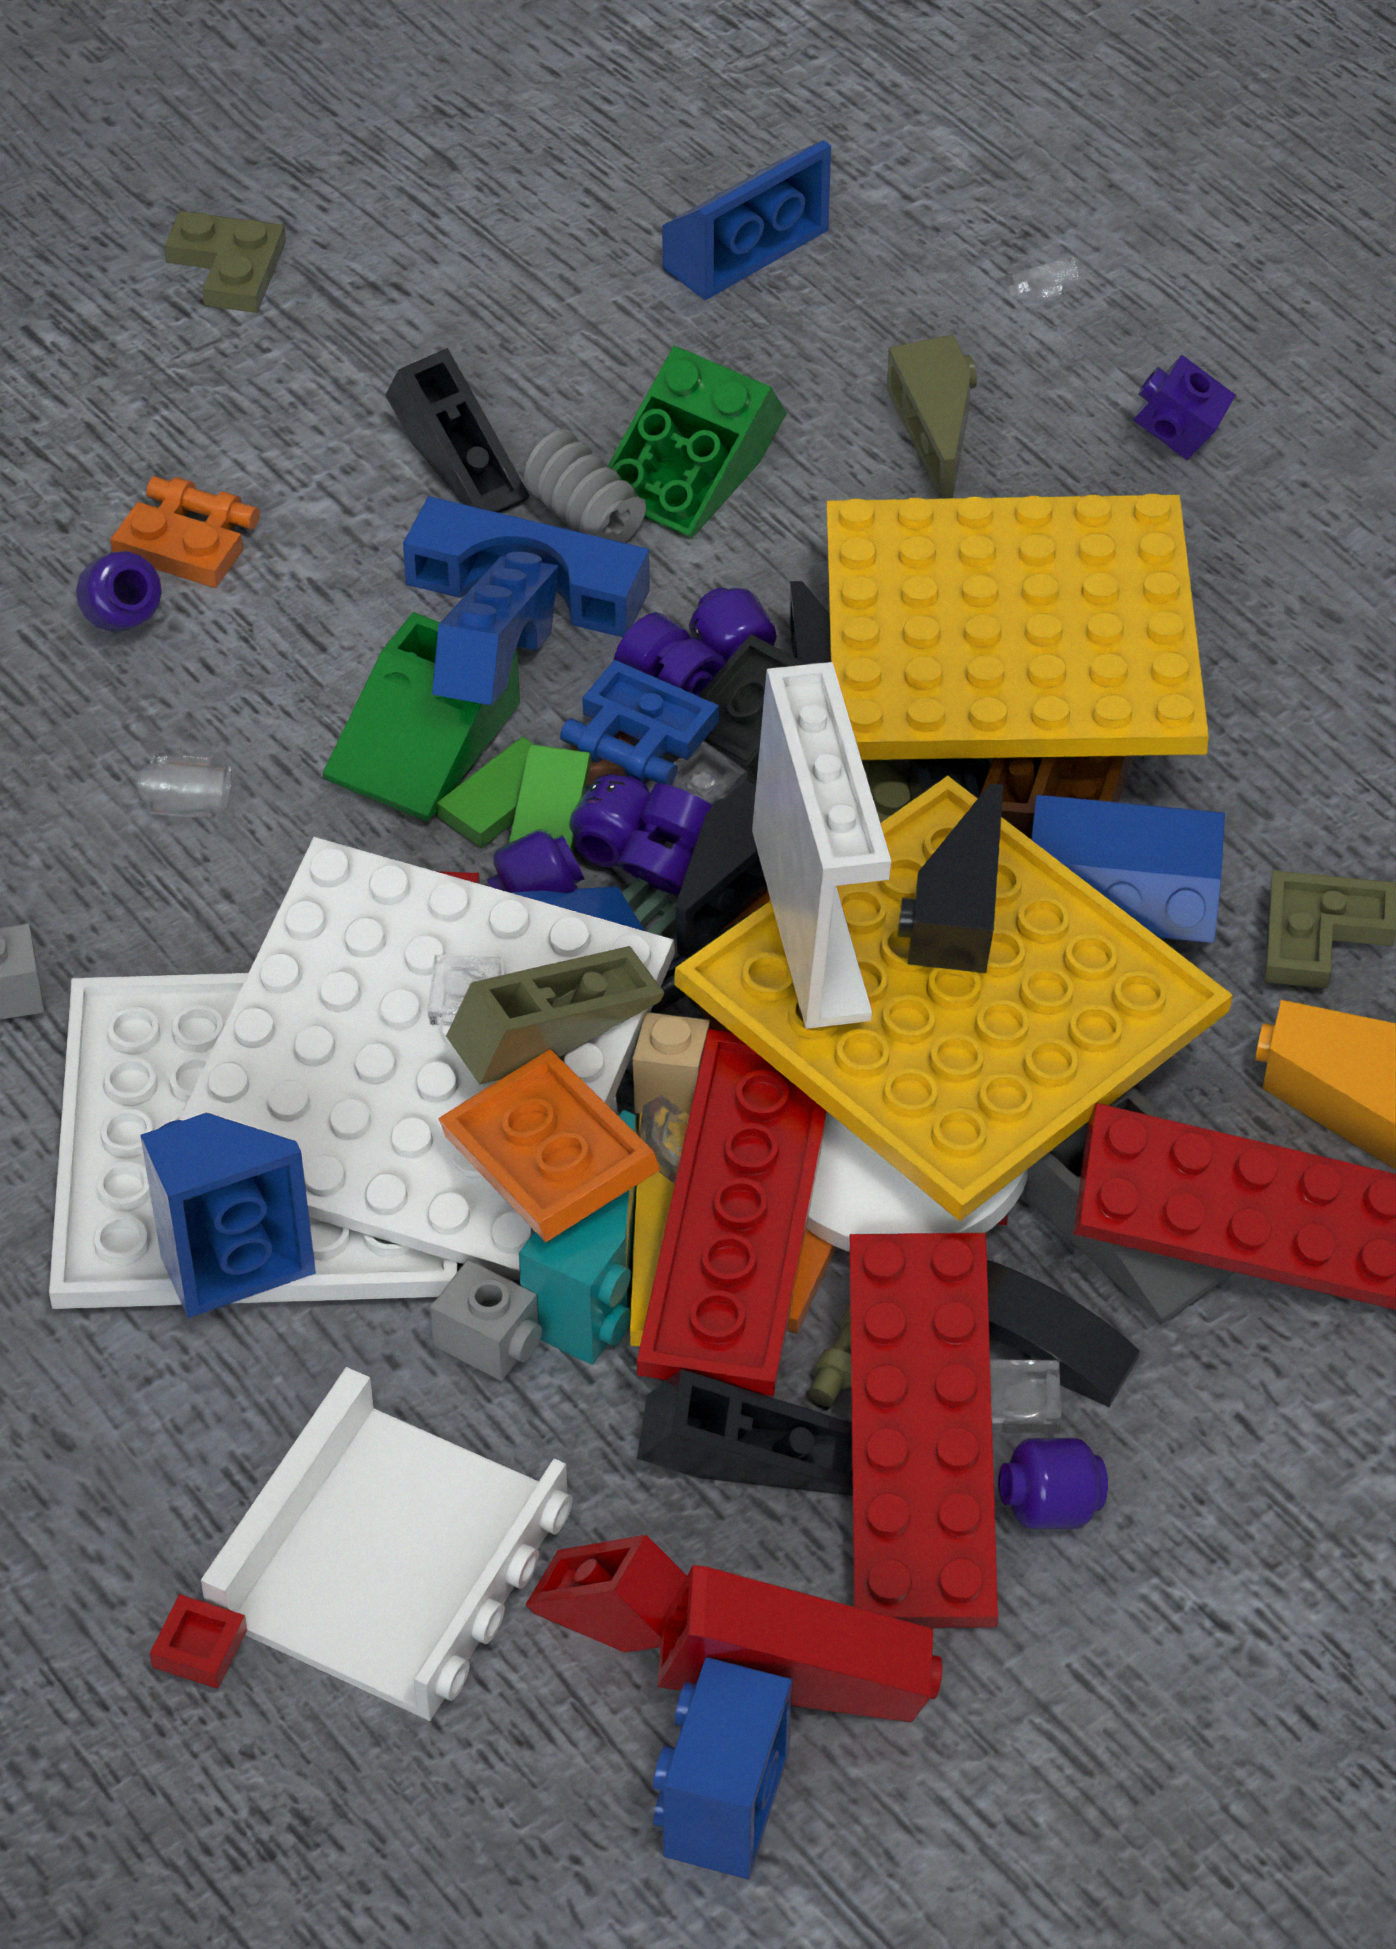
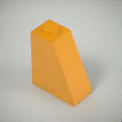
[1255,1000,1396,1169]

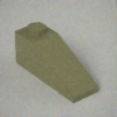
[887,334,977,499]
[446,946,664,1085]

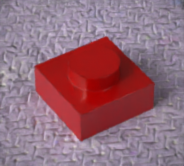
[150,1594,247,1689]

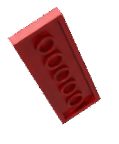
[637,1029,828,1397]
[1073,1103,1396,1310]
[849,1233,998,1628]

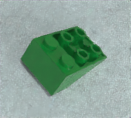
[607,345,787,539]
[322,612,520,822]

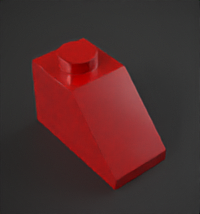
[525,1535,687,1653]

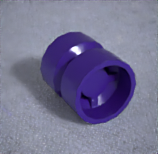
[613,612,726,696]
[618,783,712,896]

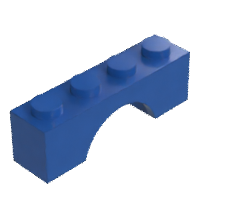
[403,496,650,638]
[432,552,559,705]

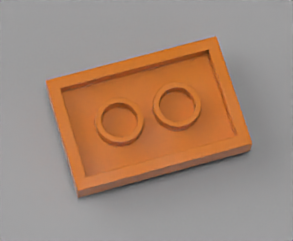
[438,1049,660,1242]

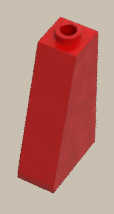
[657,1565,942,1722]

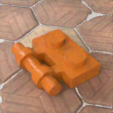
[110,476,260,588]

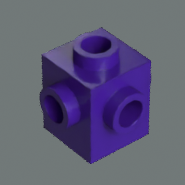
[1133,354,1236,460]

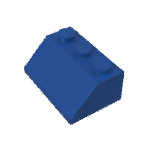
[662,140,831,300]
[1032,794,1225,943]
[140,1112,316,1318]

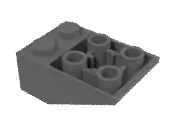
[1025,1087,1235,1325]

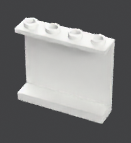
[752,662,891,1029]
[201,1367,573,1721]

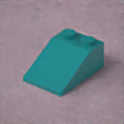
[519,1110,637,1365]

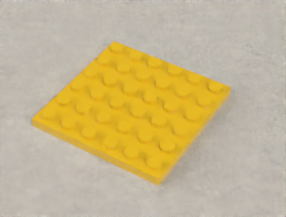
[826,494,1209,760]
[674,776,1233,1221]

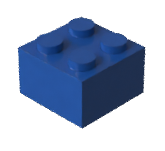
[653,1657,792,1880]

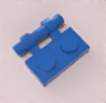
[560,660,719,785]

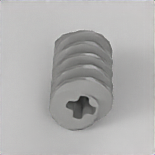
[524,429,646,543]

